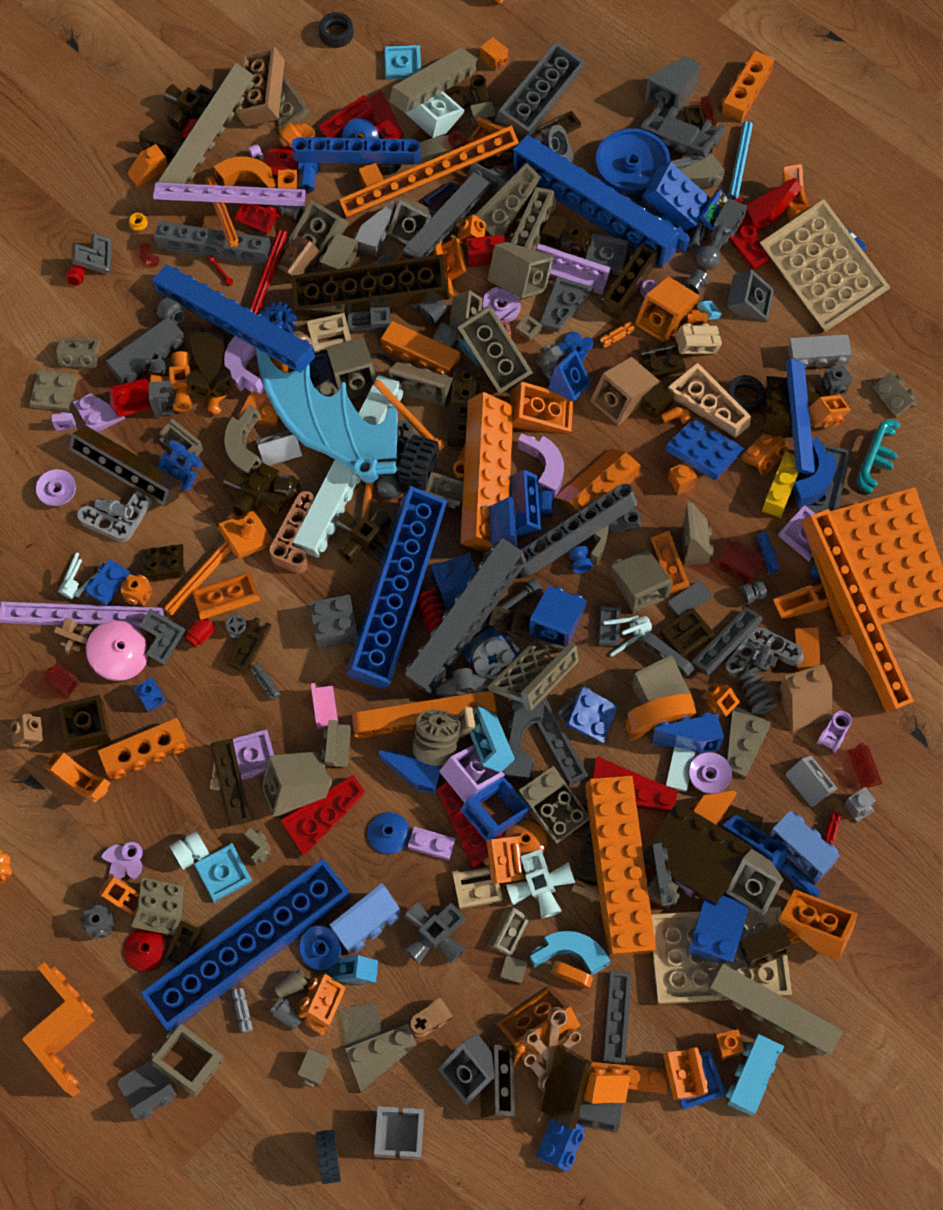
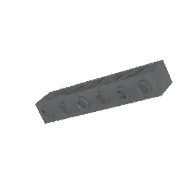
[154,221,271,266]

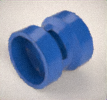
[569,546,593,573]

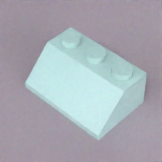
[404,92,464,138]

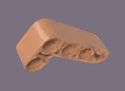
[269,491,315,574]

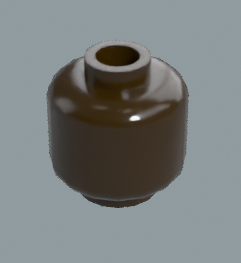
[270,475,302,502]

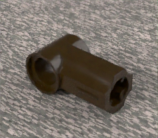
[470,74,491,104]

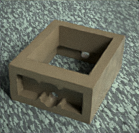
[151,1024,224,1098]

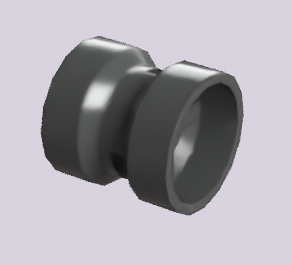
[683,269,709,295]
[740,579,767,605]

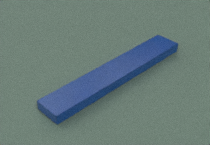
[786,358,815,475]

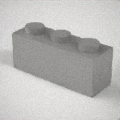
[787,335,852,368]

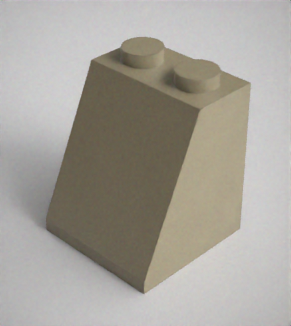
[487,242,554,299]
[326,337,376,402]
[610,550,673,614]
[632,655,695,724]
[261,752,332,817]

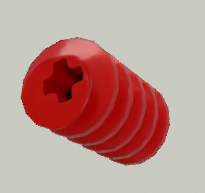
[416,589,446,635]

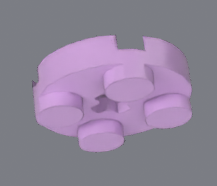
[483,287,521,323]

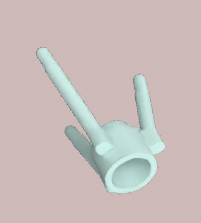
[58,553,98,599]
[603,615,652,657]

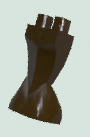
[187,325,233,399]

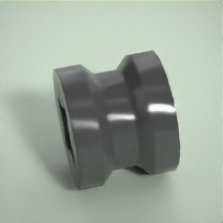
[225,615,248,640]

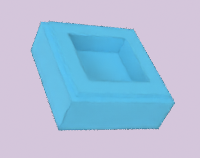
[696,301,722,320]

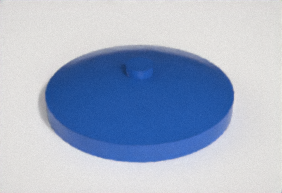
[596,129,670,194]

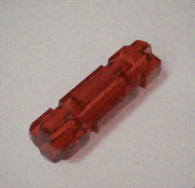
[700,96,717,126]

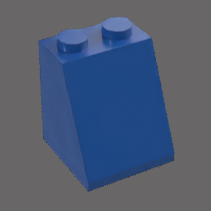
[529,586,586,647]

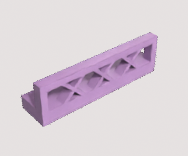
[537,244,610,295]

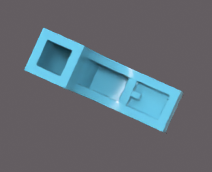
[530,931,610,976]

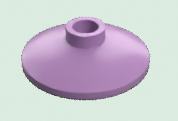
[36,469,76,506]
[689,752,732,794]

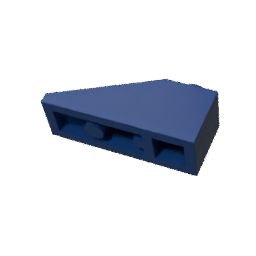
[722,815,787,871]

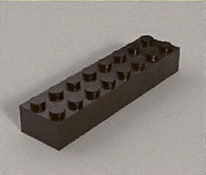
[292,254,450,320]

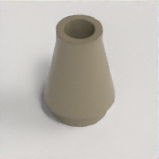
[274,969,309,998]

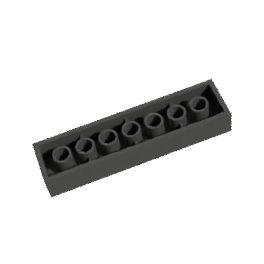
[405,538,526,696]

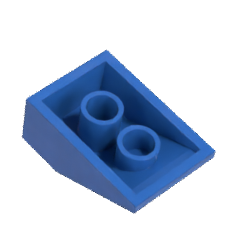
[431,553,477,611]
[687,896,749,967]

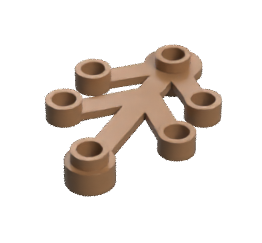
[521,1007,581,1092]

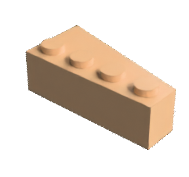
[668,363,751,438]

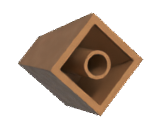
[590,357,660,425]
[777,664,832,731]

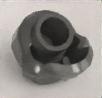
[535,344,565,384]

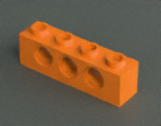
[721,51,774,122]
[98,718,189,779]

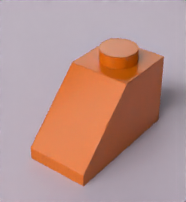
[127,144,168,188]
[690,790,737,825]

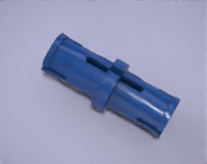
[755,532,780,574]
[779,862,821,898]

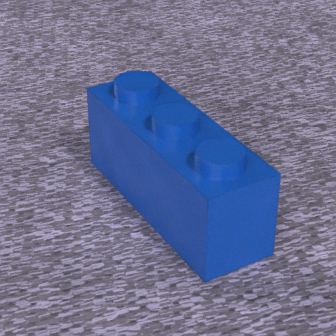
[509,470,541,538]

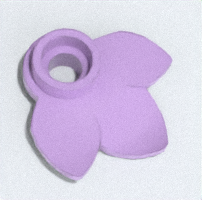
[101,842,143,880]

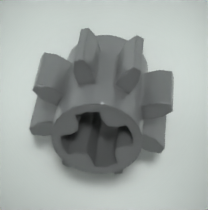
[750,645,778,670]

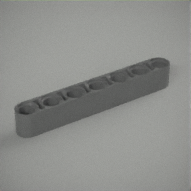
[402,172,491,259]
[519,483,638,577]

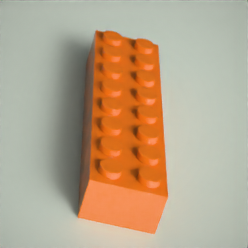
[460,392,513,553]
[585,776,656,957]

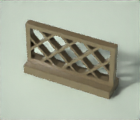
[488,638,579,711]

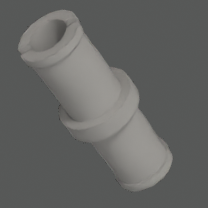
[95,497,133,518]

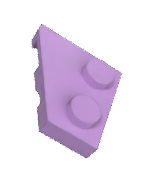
[73,393,125,432]

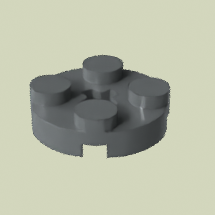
[471,637,514,680]

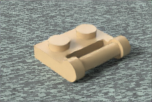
[307,313,351,354]
[452,864,503,910]

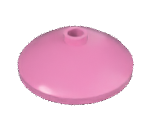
[86,621,149,681]

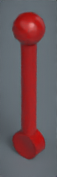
[208,255,233,286]

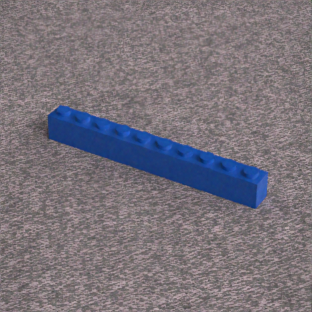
[152,264,315,373]

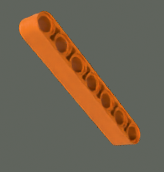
[351,691,497,738]

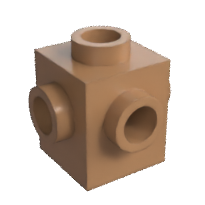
[10,713,43,748]

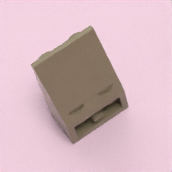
[517,766,589,844]

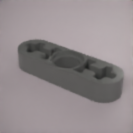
[640,632,694,678]

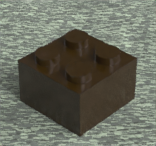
[58,695,111,752]

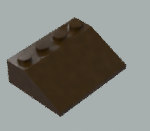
[643,801,752,905]

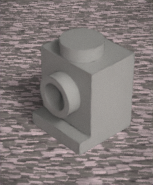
[844,787,876,823]

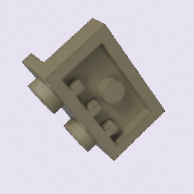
[56,338,100,368]

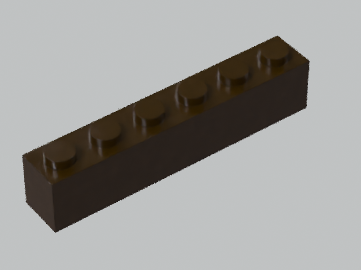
[68,426,183,506]

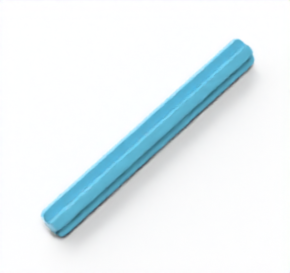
[728,121,753,200]

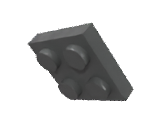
[584,233,629,276]

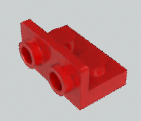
[234,203,281,234]
[110,378,152,417]

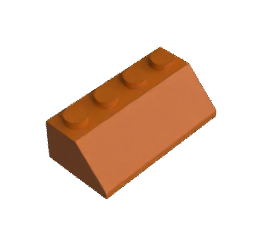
[554,449,640,516]

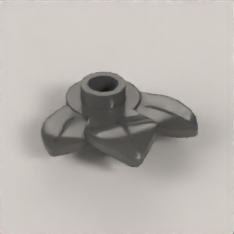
[608,507,642,533]

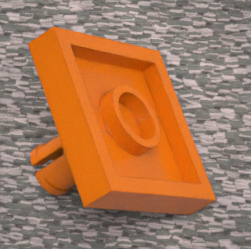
[218,511,273,559]

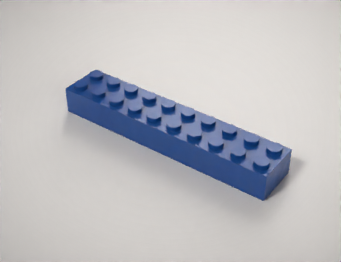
[513,135,679,268]
[345,486,447,690]
[141,858,351,1032]

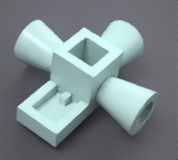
[506,849,575,919]

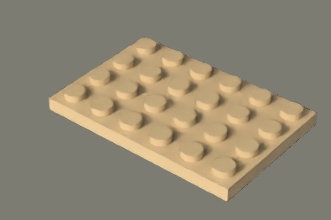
[760,199,890,332]
[651,907,792,1005]

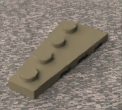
[475,163,541,236]

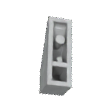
[353,201,396,257]

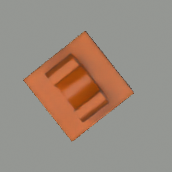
[687,310,708,326]

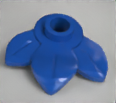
[555,331,593,361]

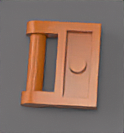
[486,836,526,884]

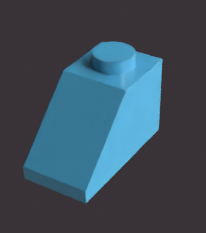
[327,955,378,985]

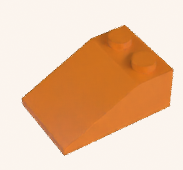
[510,382,573,433]
[779,889,857,961]

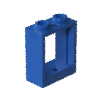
[460,777,531,842]

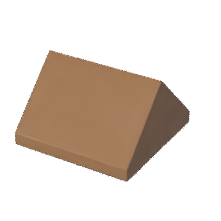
[276,236,320,278]

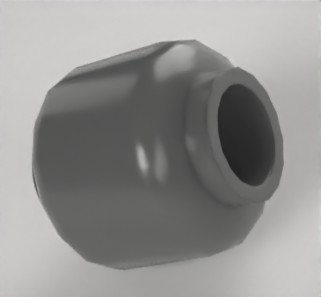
[156,297,185,325]

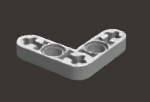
[77,491,152,542]
[726,627,804,679]

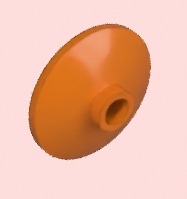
[504,820,547,861]

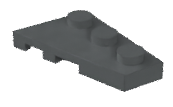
[540,277,594,332]

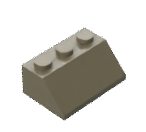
[389,362,453,407]

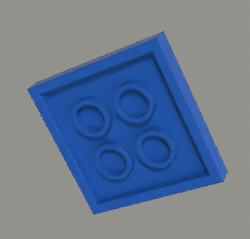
[665,418,744,481]

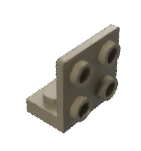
[131,878,184,936]

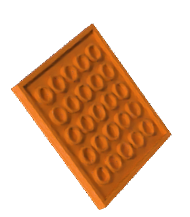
[801,487,943,637]

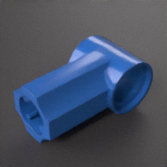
[298,162,319,194]

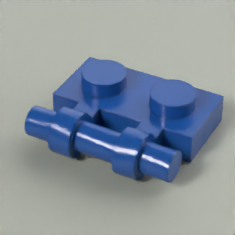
[157,440,203,491]

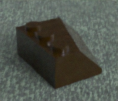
[763,376,822,437]

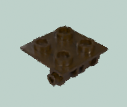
[143,544,186,582]

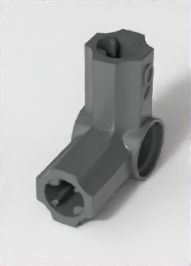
[436,668,492,699]

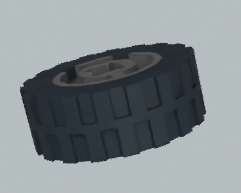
[316,1129,341,1185]

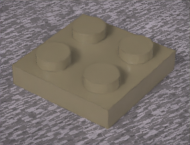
[29,370,78,412]

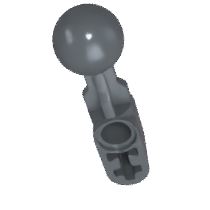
[696,199,747,270]
[377,420,414,500]

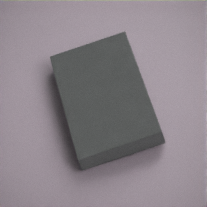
[795,443,851,514]

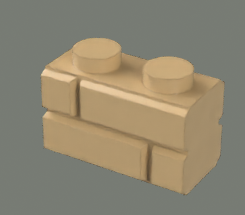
[675,323,722,354]

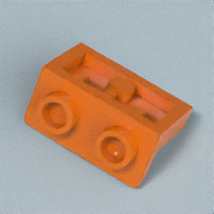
[298,974,346,1027]

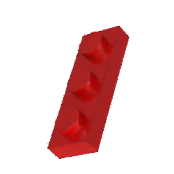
[319,95,374,138]

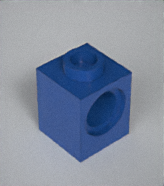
[134,677,166,713]

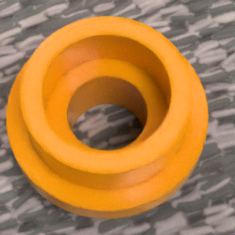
[129,213,148,231]

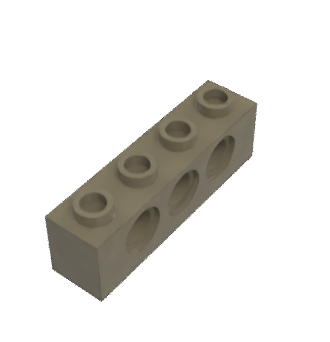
[511,187,557,251]

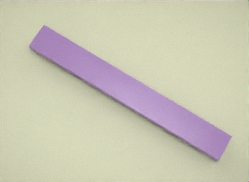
[153,183,306,206]
[0,602,165,629]

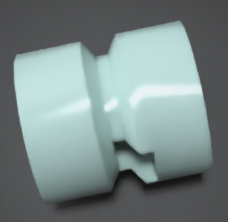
[169,830,209,870]

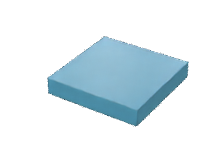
[384,45,421,80]
[194,843,253,902]

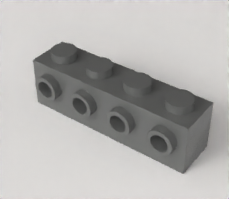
[106,317,185,384]

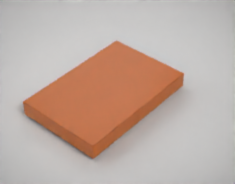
[192,572,260,620]

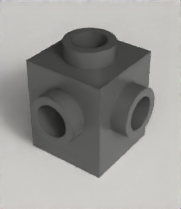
[821,366,852,396]
[81,905,115,939]

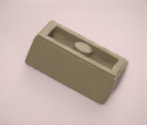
[487,907,530,957]

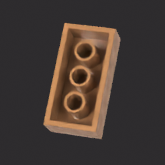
[236,46,285,127]

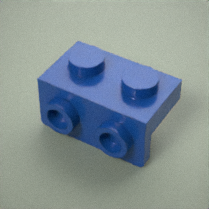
[85,559,130,606]
[536,1118,585,1172]

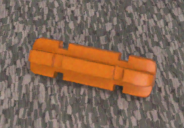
[600,321,635,347]

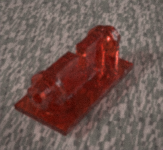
[848,743,883,789]

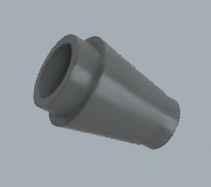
[269,998,303,1030]

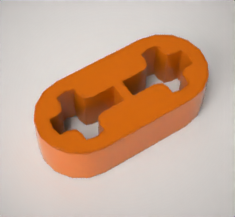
[550,961,594,989]

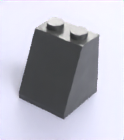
[644,56,701,118]

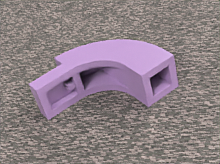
[224,336,265,395]
[517,433,564,499]

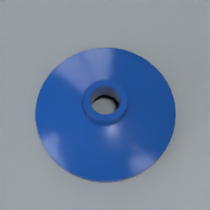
[342,118,379,139]
[367,812,410,855]
[300,925,341,970]

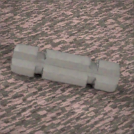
[232,988,253,1033]

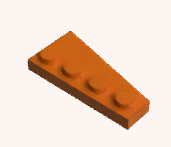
[238,356,289,426]

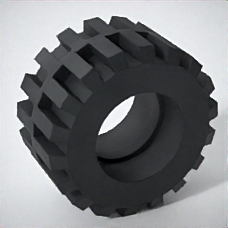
[398,435,439,489]

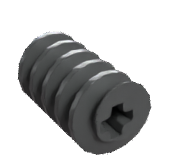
[738,667,777,715]

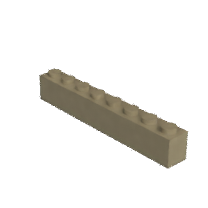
[158,63,255,184]

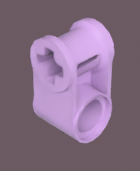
[817,711,852,754]

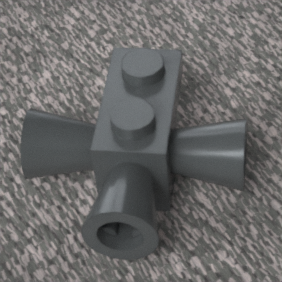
[404,902,466,964]

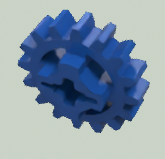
[260,302,297,332]

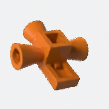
[151,351,192,412]

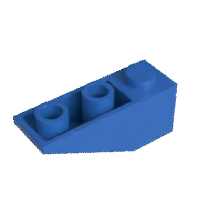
[379,750,442,794]

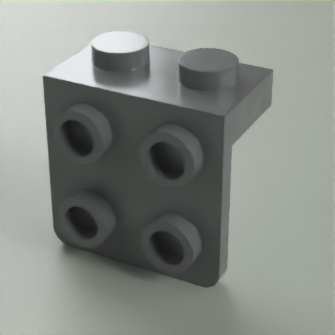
[118,1058,178,1121]

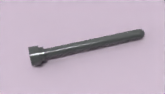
[476,578,543,633]

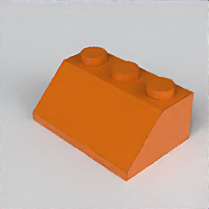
[496,986,580,1062]

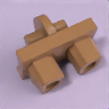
[54,618,94,655]

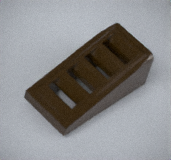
[162,920,203,967]

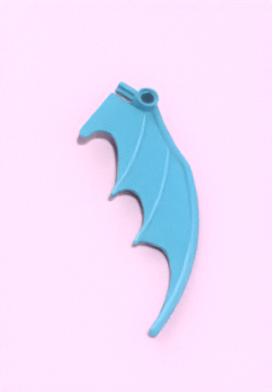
[256,314,398,483]

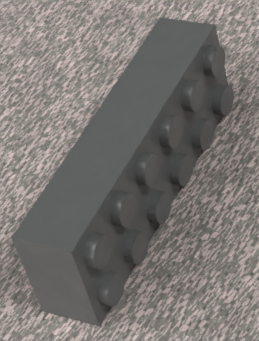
[494,41,586,142]

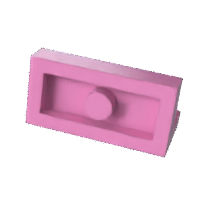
[311,683,338,730]

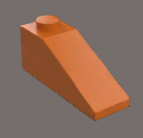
[99,873,139,916]

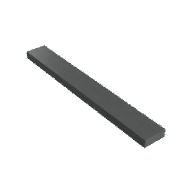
[504,634,588,787]

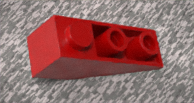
[746,178,802,231]

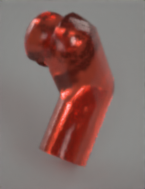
[140,243,159,266]

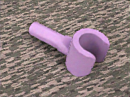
[249,145,264,162]

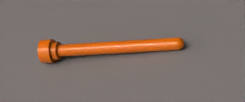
[374,380,446,451]

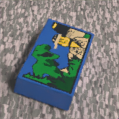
[699,189,728,230]

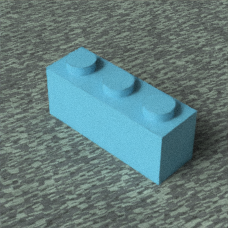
[470,706,515,773]

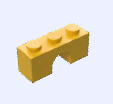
[762,451,799,518]

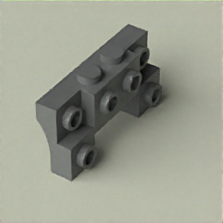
[640,101,725,158]

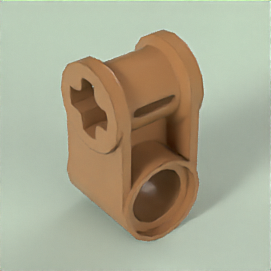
[410,998,453,1038]

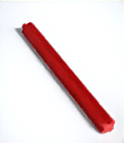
[249,230,288,315]

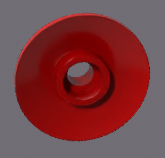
[264,146,299,177]
[124,929,169,972]

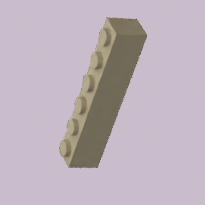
[389,48,477,113]
[708,963,843,1056]

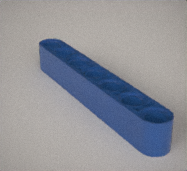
[292,137,421,165]

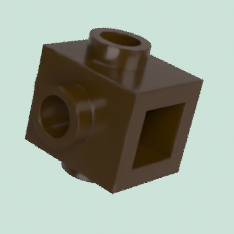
[561,227,592,255]

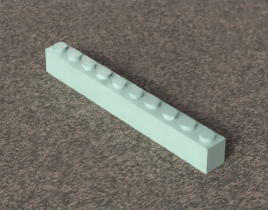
[293,375,403,558]

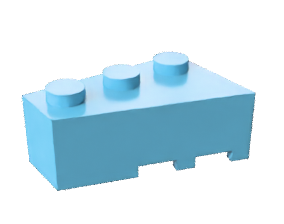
[726,1034,784,1116]

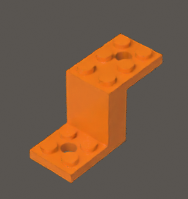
[22,962,95,1097]

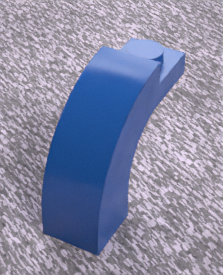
[792,437,836,508]

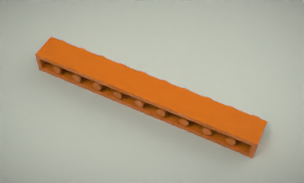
[339,126,519,219]
[802,509,914,713]

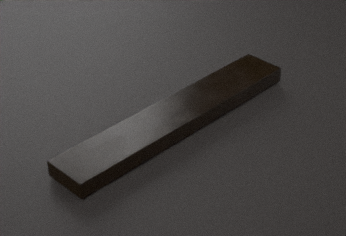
[479,110,581,170]

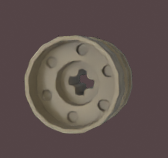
[412,710,461,766]

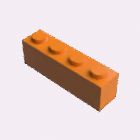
[381,321,461,377]

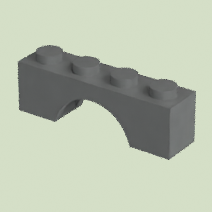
[502,692,545,782]

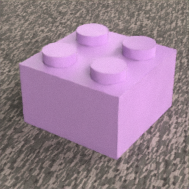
[439,745,505,803]

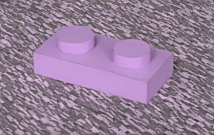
[408,827,455,860]

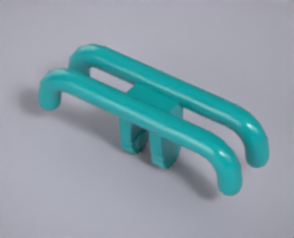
[857,419,900,494]

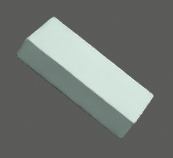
[666,747,695,793]

